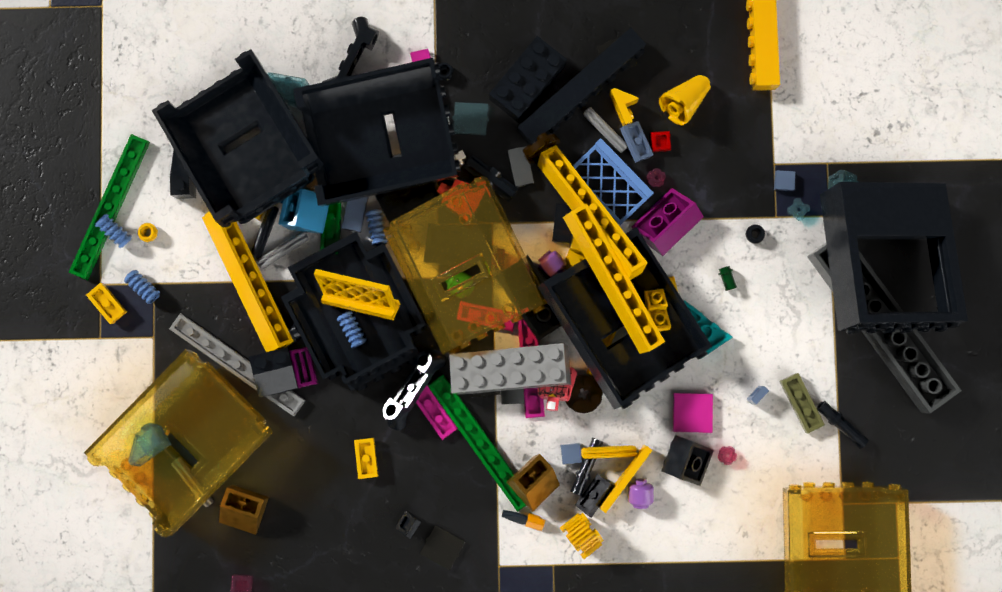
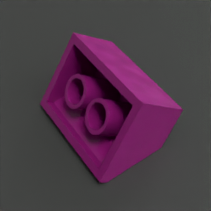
[631,188,704,256]

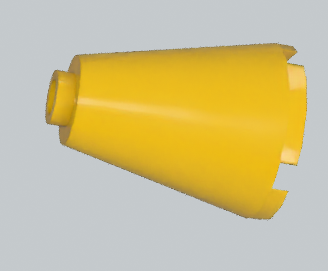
[659,75,711,126]

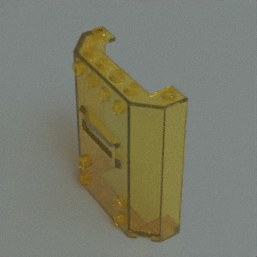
[383,176,547,355]
[84,349,273,538]
[783,482,912,592]

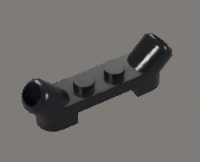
[322,16,379,82]
[382,350,446,430]

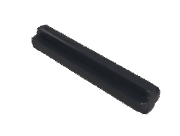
[251,206,279,259]

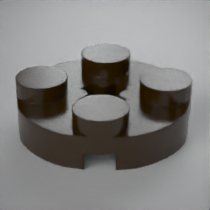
[523,132,560,164]
[565,375,603,413]

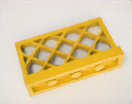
[314,269,400,320]

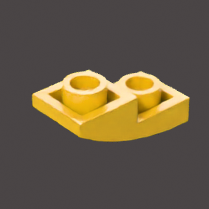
[644,289,671,331]

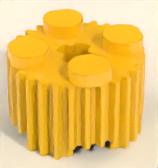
[560,513,604,559]

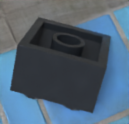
[249,347,298,398]
[661,435,714,486]

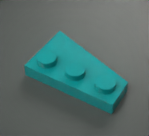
[683,300,733,359]

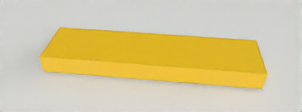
[599,445,652,513]

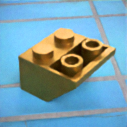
[506,454,560,512]
[219,485,269,535]

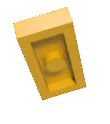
[86,283,127,324]
[354,438,379,479]

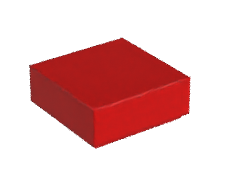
[650,131,671,152]

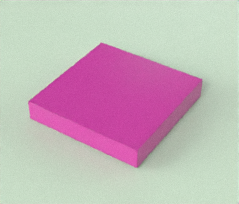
[673,393,713,433]

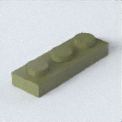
[779,373,825,434]

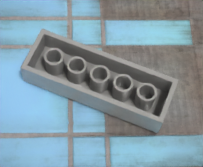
[449,343,571,395]

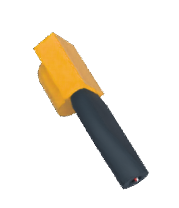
[502,510,545,531]

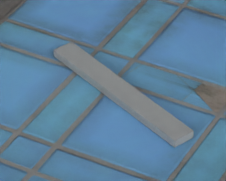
[169,313,306,416]

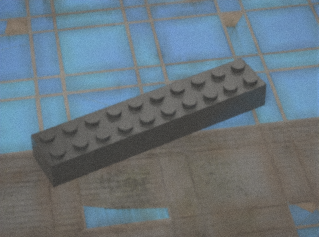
[807,243,962,413]

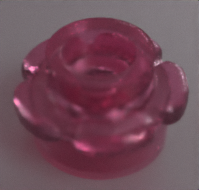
[647,168,666,187]
[718,446,737,465]

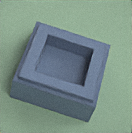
[774,170,795,191]
[747,386,769,405]
[560,443,582,465]

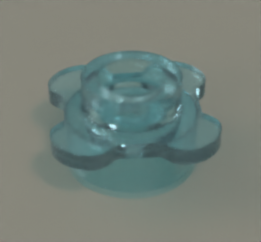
[787,198,810,221]

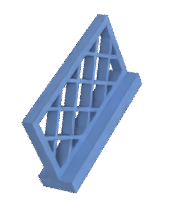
[573,138,654,225]

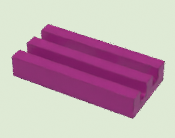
[289,347,318,388]

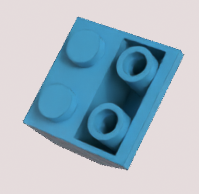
[278,189,329,234]

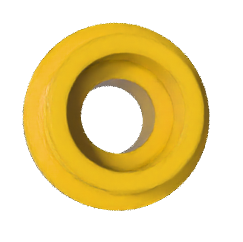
[138,223,158,242]

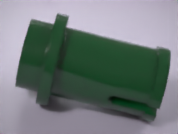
[718,266,737,291]

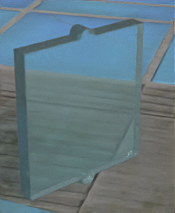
[452,102,489,135]

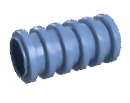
[365,209,388,246]
[95,214,132,248]
[124,270,160,304]
[337,311,367,348]

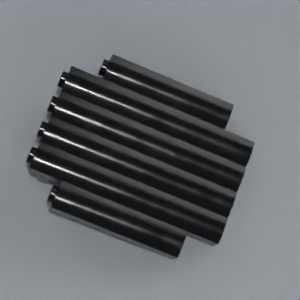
[281,232,427,392]

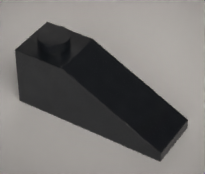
[170,150,196,199]

